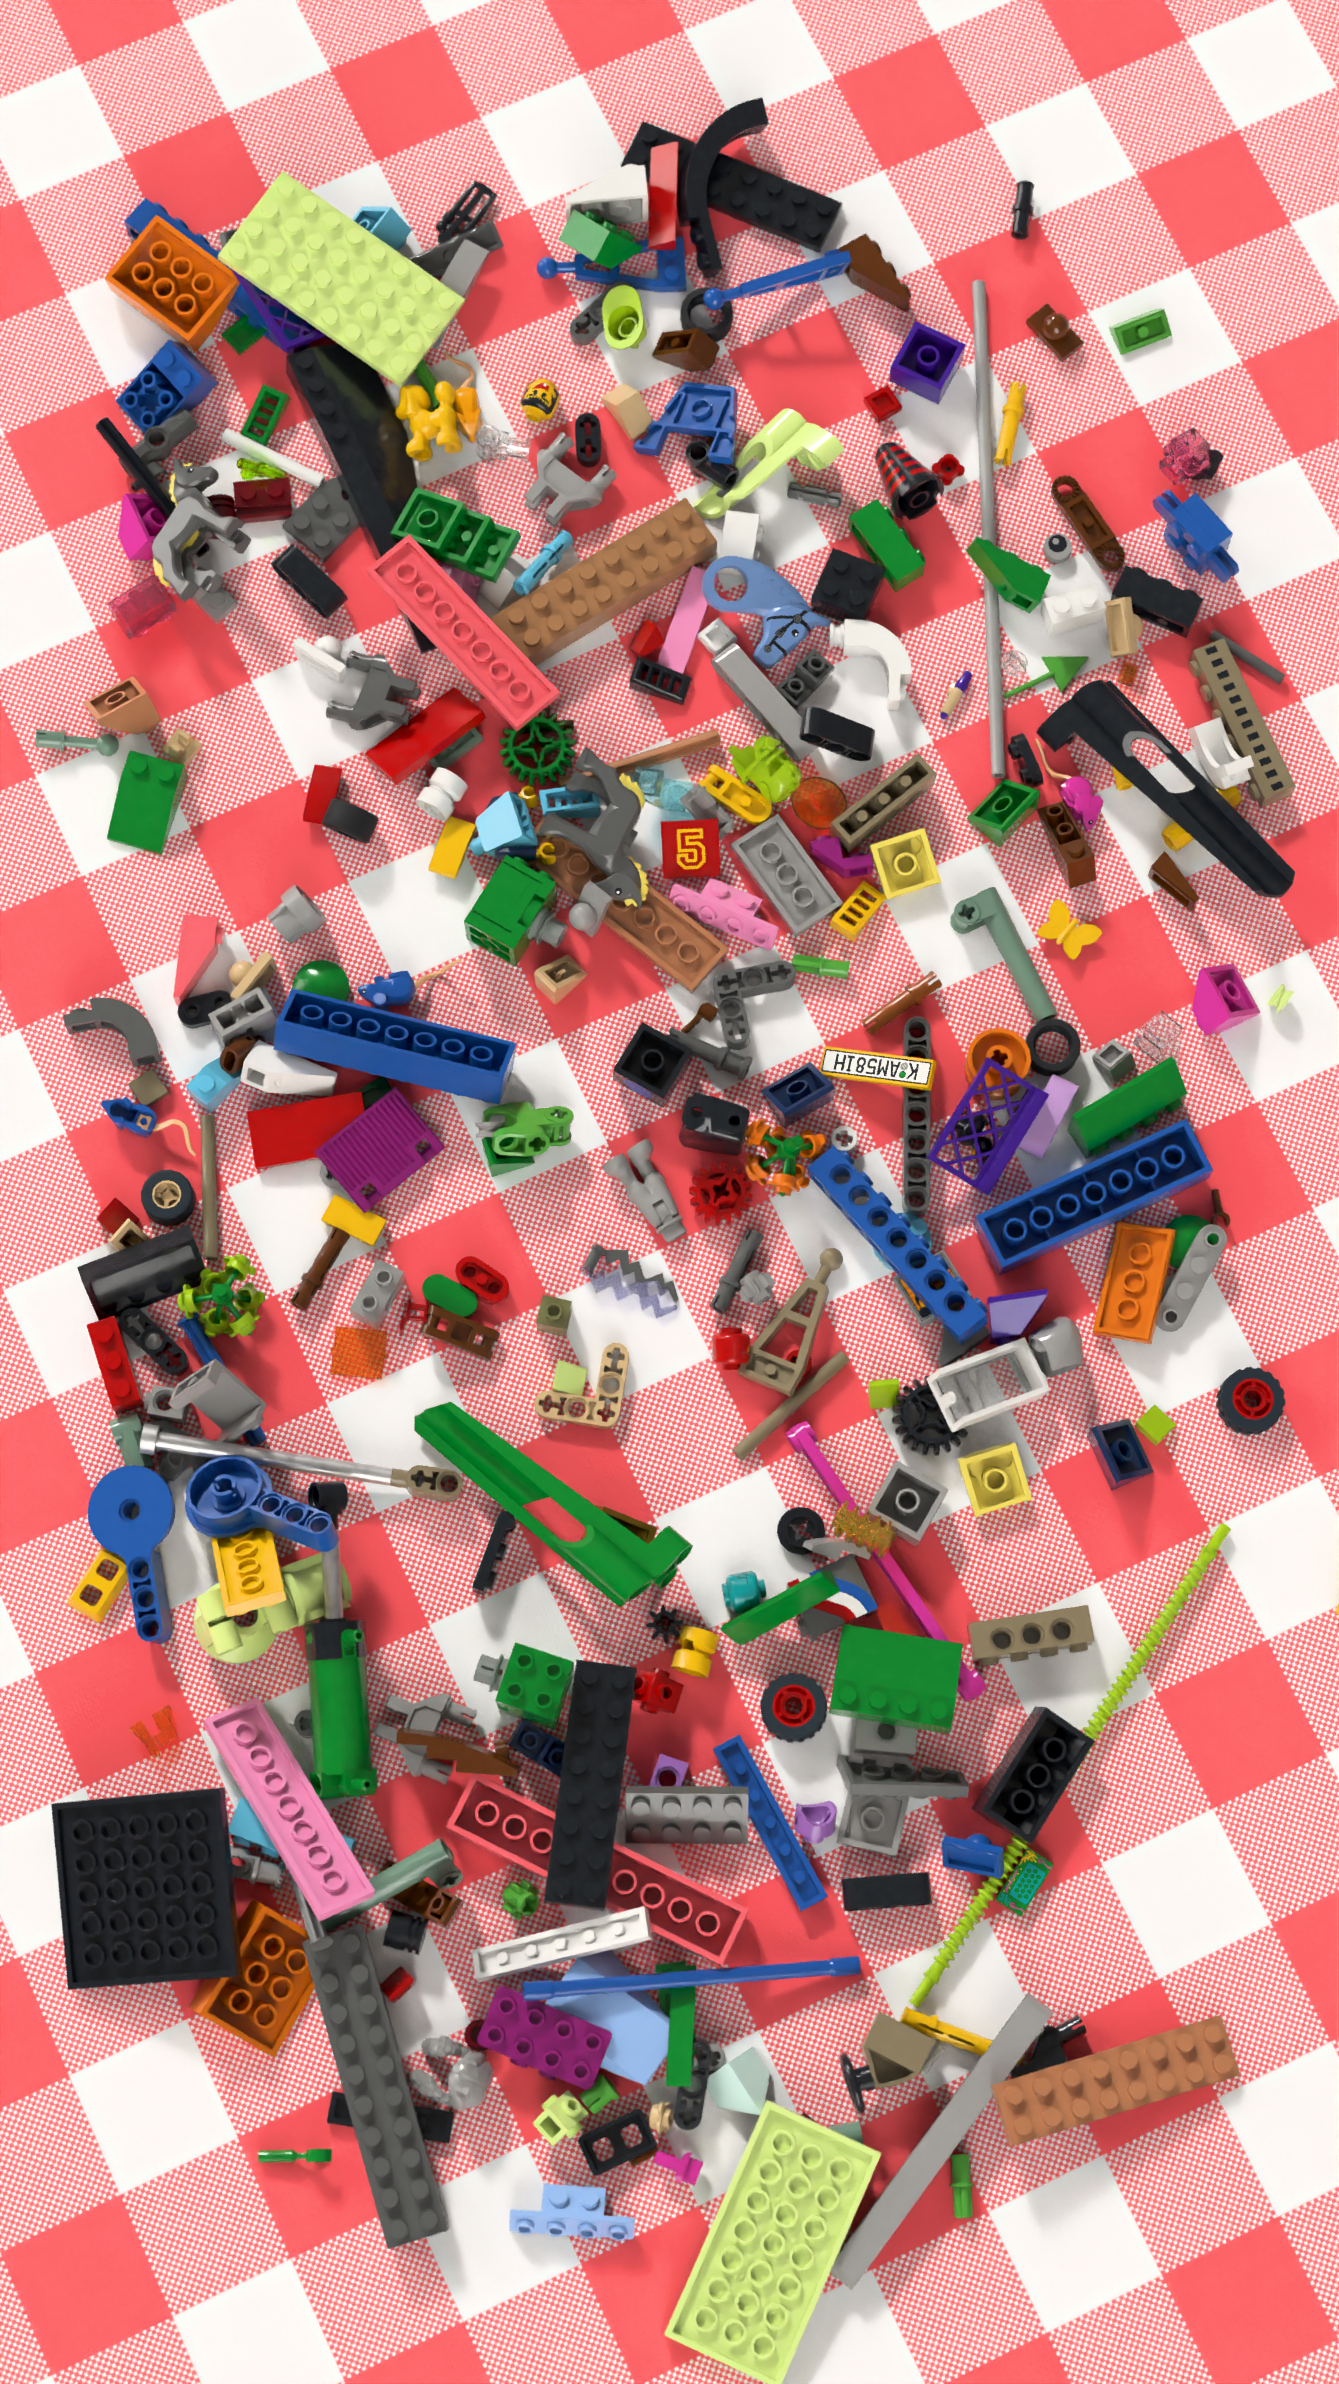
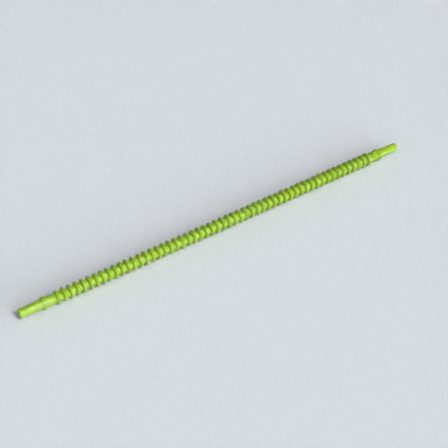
[908,1523,1231,2009]

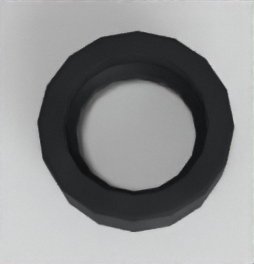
[680,287,733,343]
[1025,1018,1081,1077]

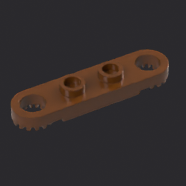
[1051,475,1125,572]

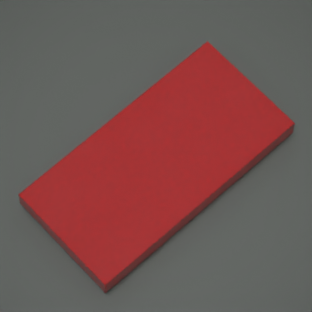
[364,687,486,785]
[247,1091,365,1170]

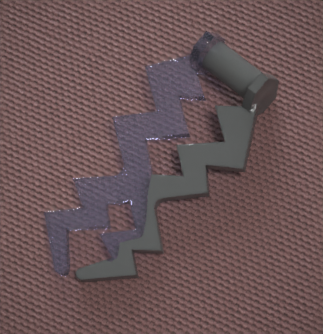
[579,1244,678,1319]

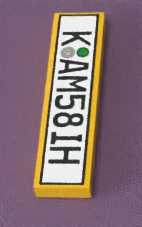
[820,1046,937,1091]

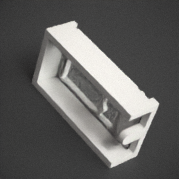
[926,1337,1050,1433]

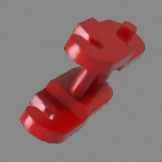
[399,1299,429,1339]

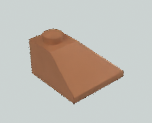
[84,676,162,735]

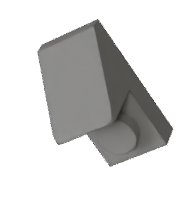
[191,567,238,624]

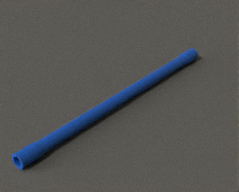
[522,1956,860,2001]

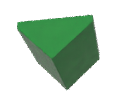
[967,779,1041,848]

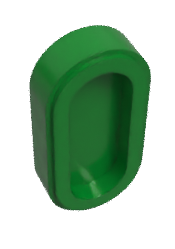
[422,1274,478,1318]

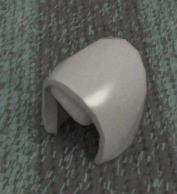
[1029,1317,1084,1378]

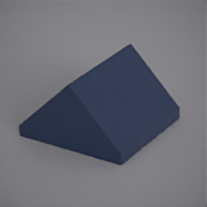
[761,1062,835,1129]
[1087,1419,1154,1491]

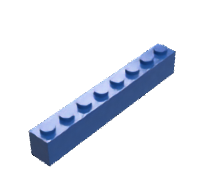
[124,198,316,355]

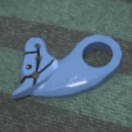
[701,556,831,669]

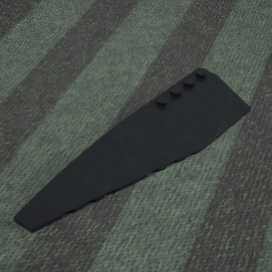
[286,344,437,654]

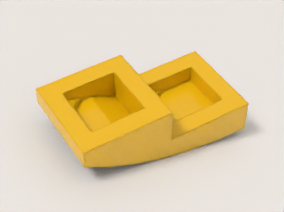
[428,816,476,880]

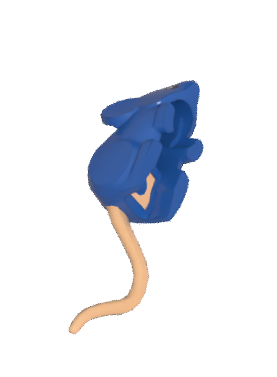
[357,959,462,1011]
[101,1097,196,1156]

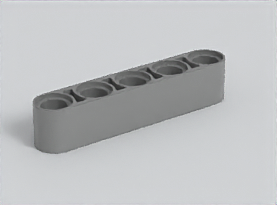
[711,643,818,763]

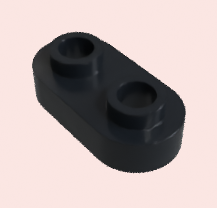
[1008,733,1044,788]
[177,990,232,1029]

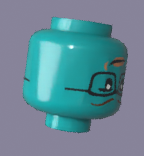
[722,1571,767,1613]

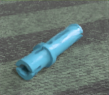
[513,530,574,596]

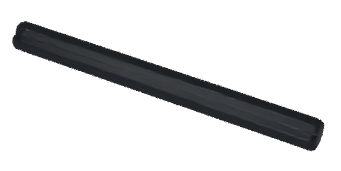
[96,417,210,557]

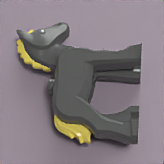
[152,459,251,602]
[538,747,649,909]

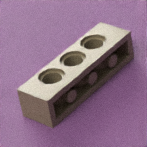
[829,753,937,854]
[967,1605,1095,1667]

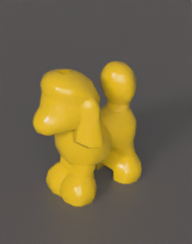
[395,381,463,462]

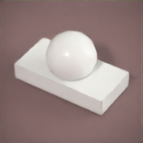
[293,635,348,683]

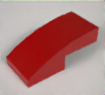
[303,764,343,825]

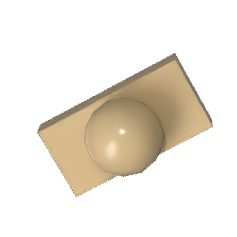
[1104,597,1144,658]
[229,951,278,1001]

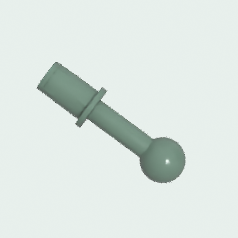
[35,729,119,756]

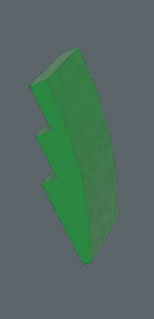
[391,487,521,583]

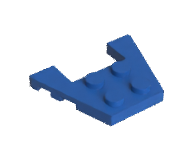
[633,382,738,465]

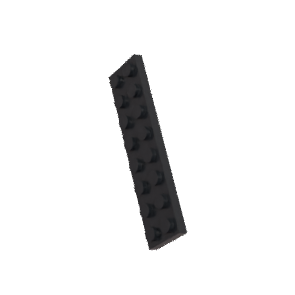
[620,121,842,253]
[544,1660,637,1911]

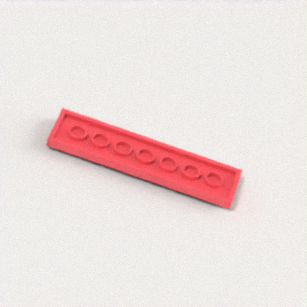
[366,535,560,731]

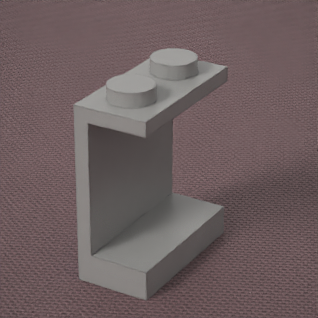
[168,1358,267,1443]

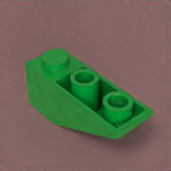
[966,537,1051,614]

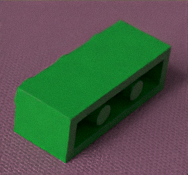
[848,499,926,592]

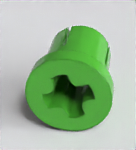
[579,2073,621,2115]

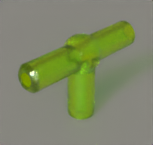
[237,458,286,480]

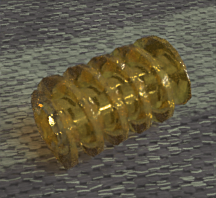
[830,1499,898,1559]

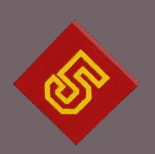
[661,818,721,879]

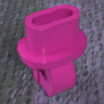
[653,2151,704,2186]

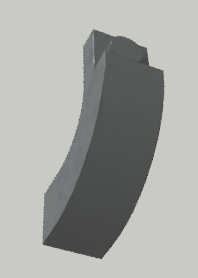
[63,998,162,1067]

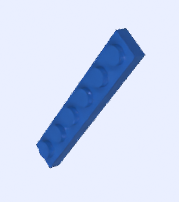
[713,1734,828,1912]

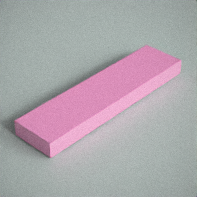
[657,566,719,675]

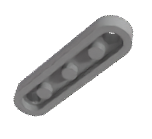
[1156,1224,1227,1332]

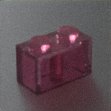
[108,574,177,640]

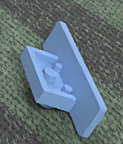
[509,2184,635,2241]

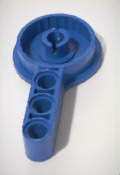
[185,1456,339,1552]
[88,1465,175,1644]

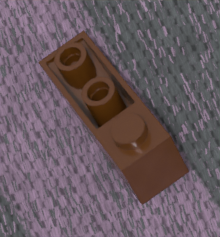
[838,233,911,312]
[1037,801,1097,889]

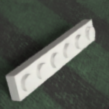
[472,1906,652,1983]

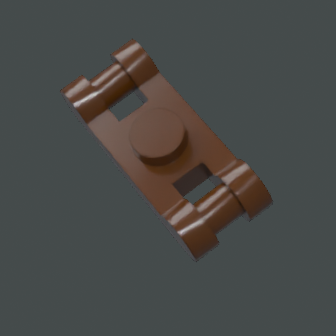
[419,1305,500,1361]

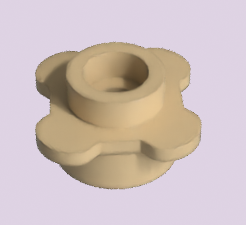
[649,2102,674,2134]

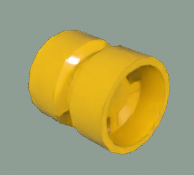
[671,1626,720,1678]

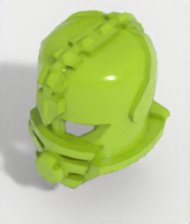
[728,735,802,803]

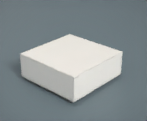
[697,617,737,657]

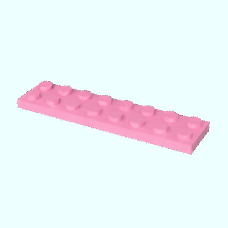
[203,1697,375,1922]

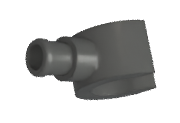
[131,461,167,491]

